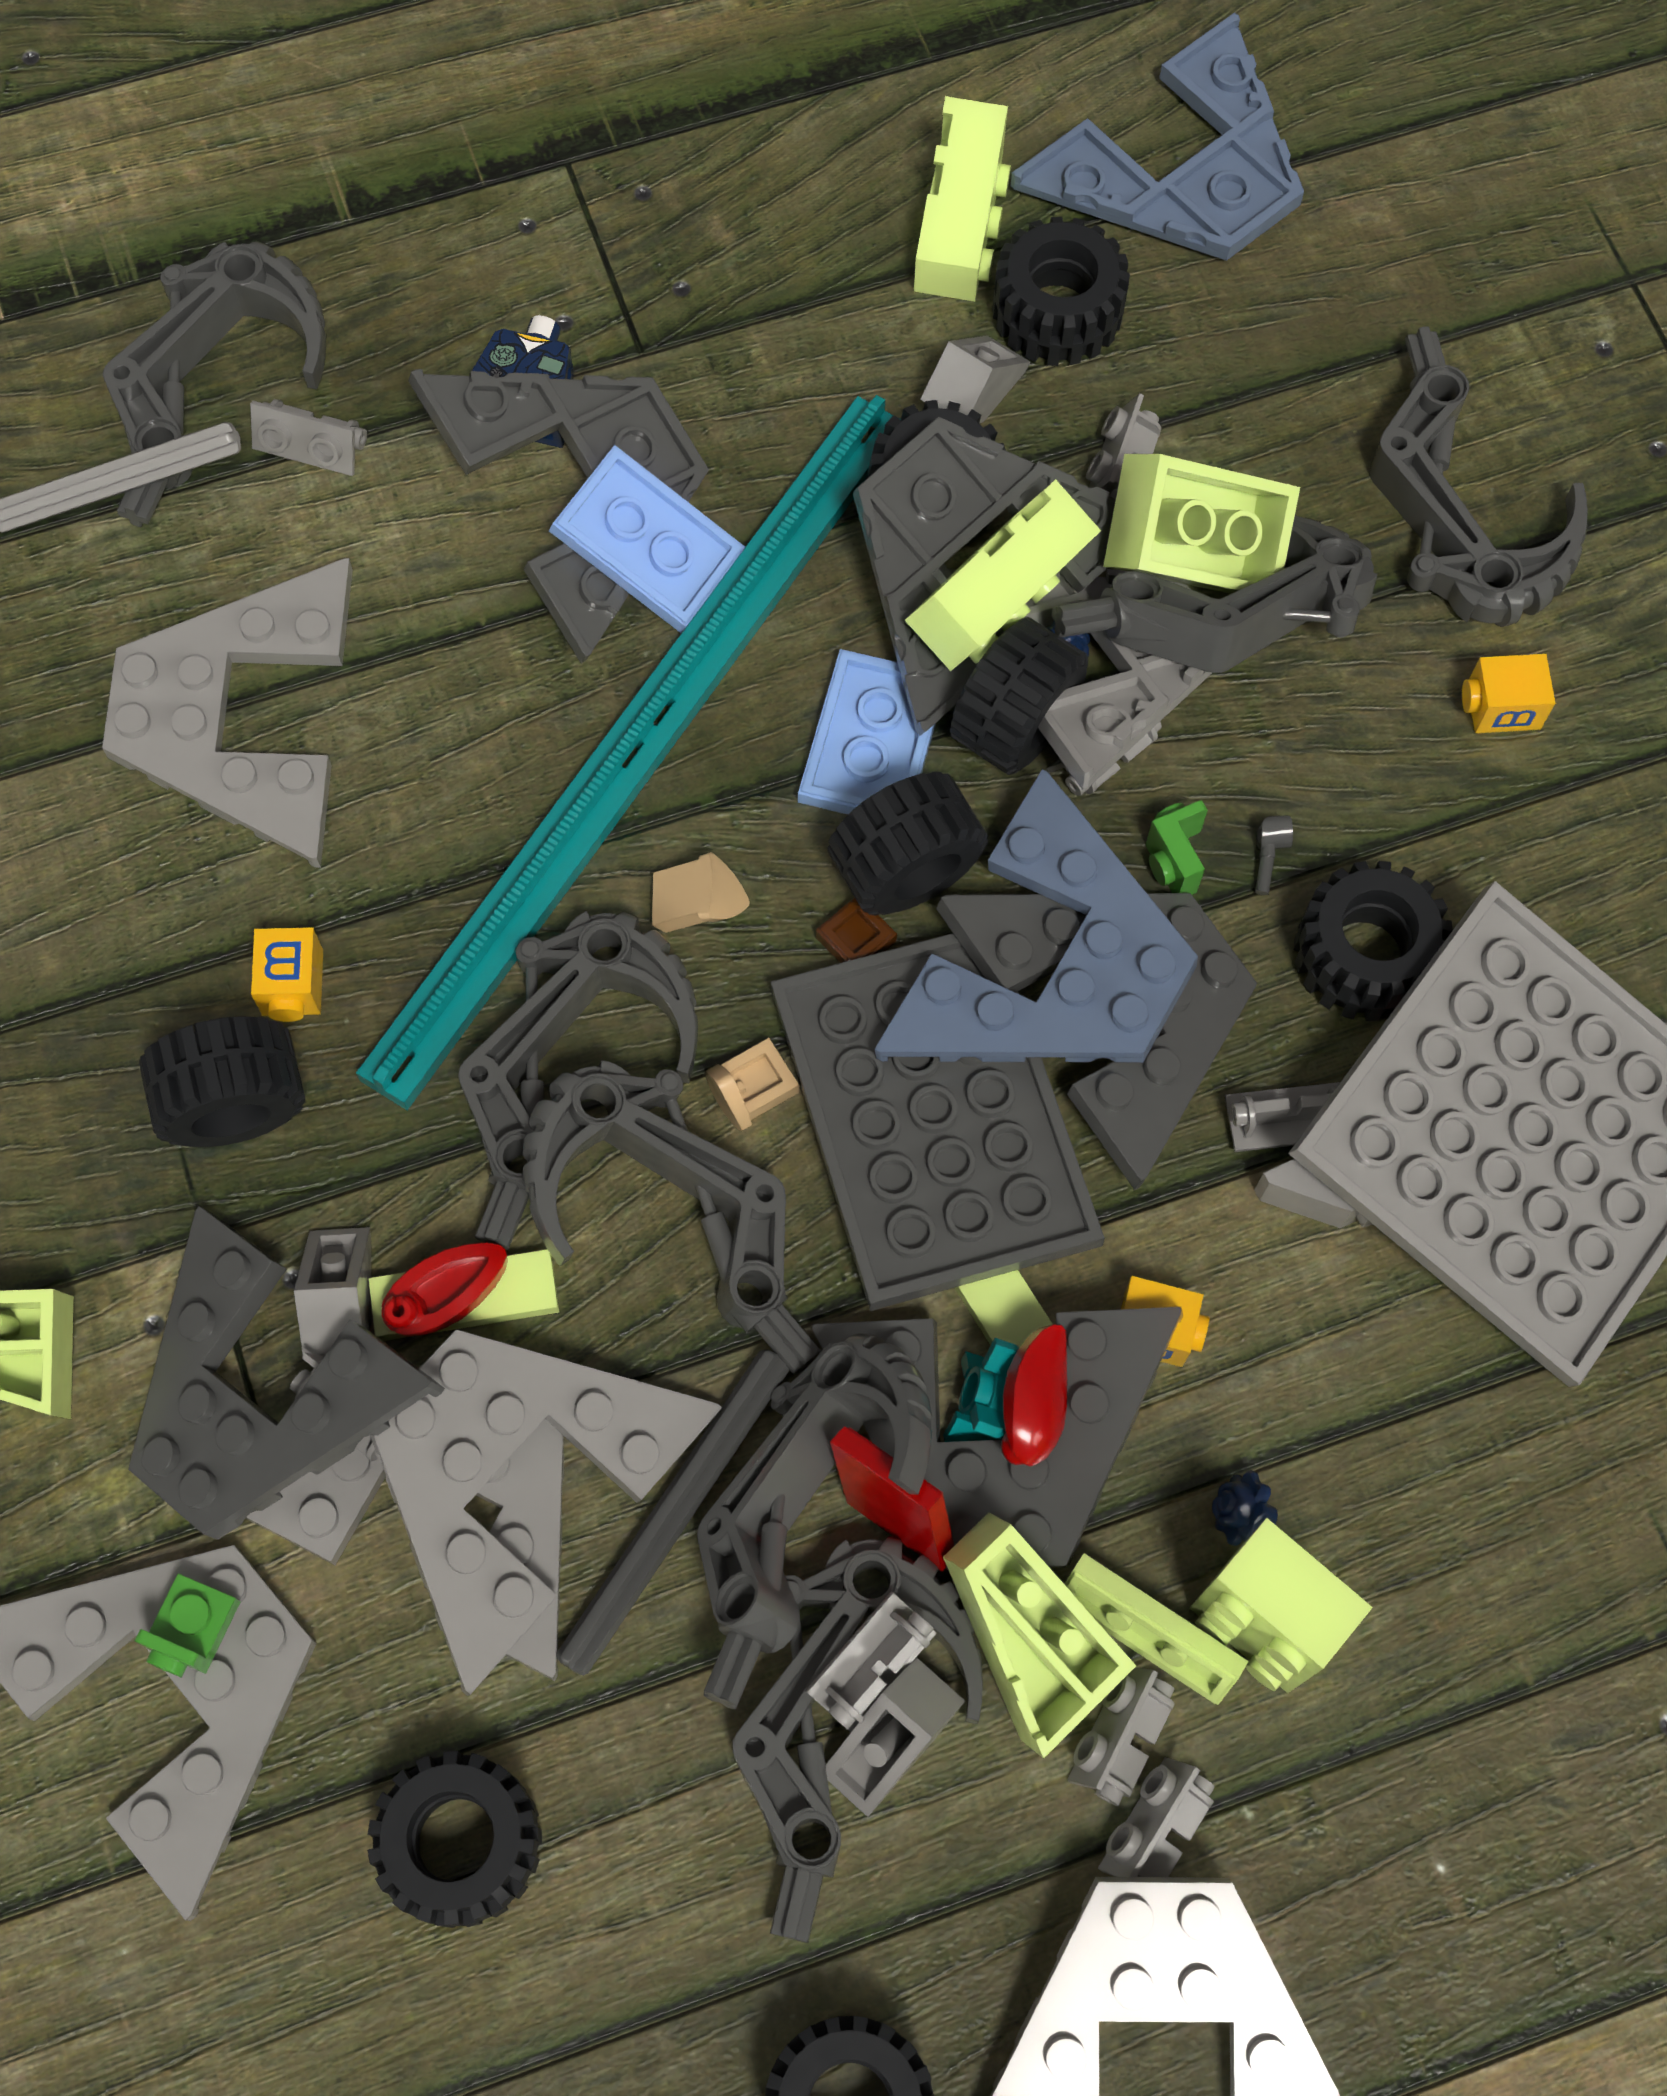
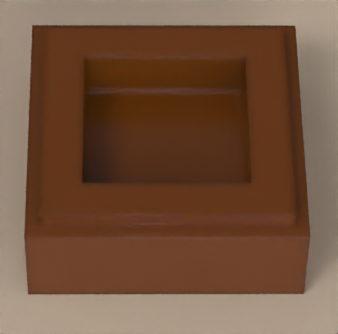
[816,898,897,963]

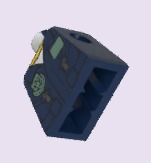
[472,315,574,448]

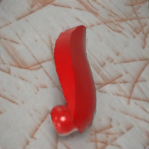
[382,1242,508,1336]
[1001,1324,1067,1466]

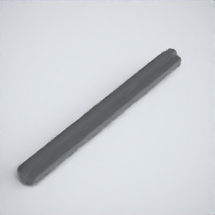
[557,1350,789,1676]

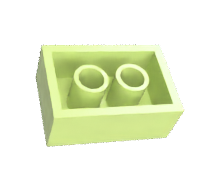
[1103,454,1300,594]
[1189,1518,1373,1693]

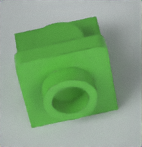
[134,1573,241,1678]

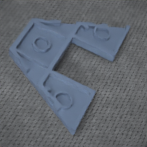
[1010,12,1304,261]
[874,769,1198,1063]

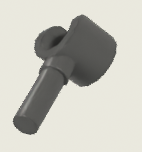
[1255,815,1293,895]

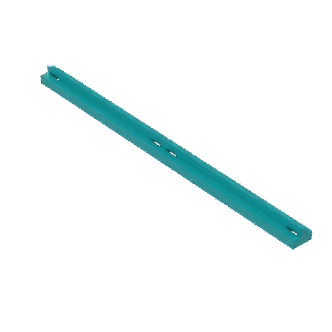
[356,395,901,1111]

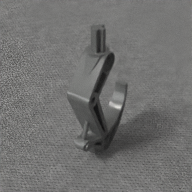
[103,241,326,527]
[1369,326,1588,627]
[1052,515,1378,673]
[458,911,698,1250]
[523,1060,821,1374]
[697,1333,932,1709]
[733,1536,983,1943]

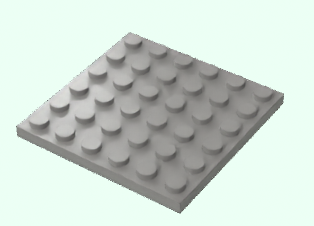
[1288,881,1667,1387]

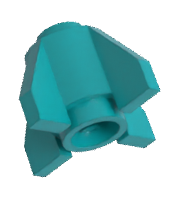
[943,1338,1019,1442]

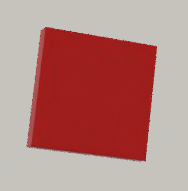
[830,1426,954,1571]

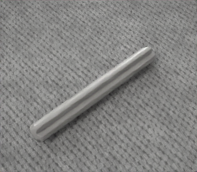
[0,422,241,533]

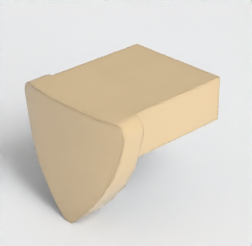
[652,852,750,933]
[705,1038,799,1131]

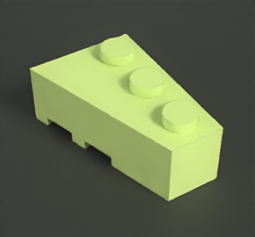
[914,96,1011,302]
[905,479,1101,671]
[0,1289,74,1419]
[943,1513,1136,1759]

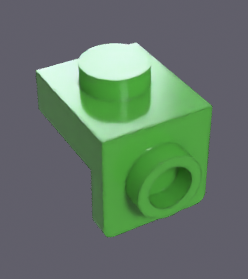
[1145,800,1208,895]

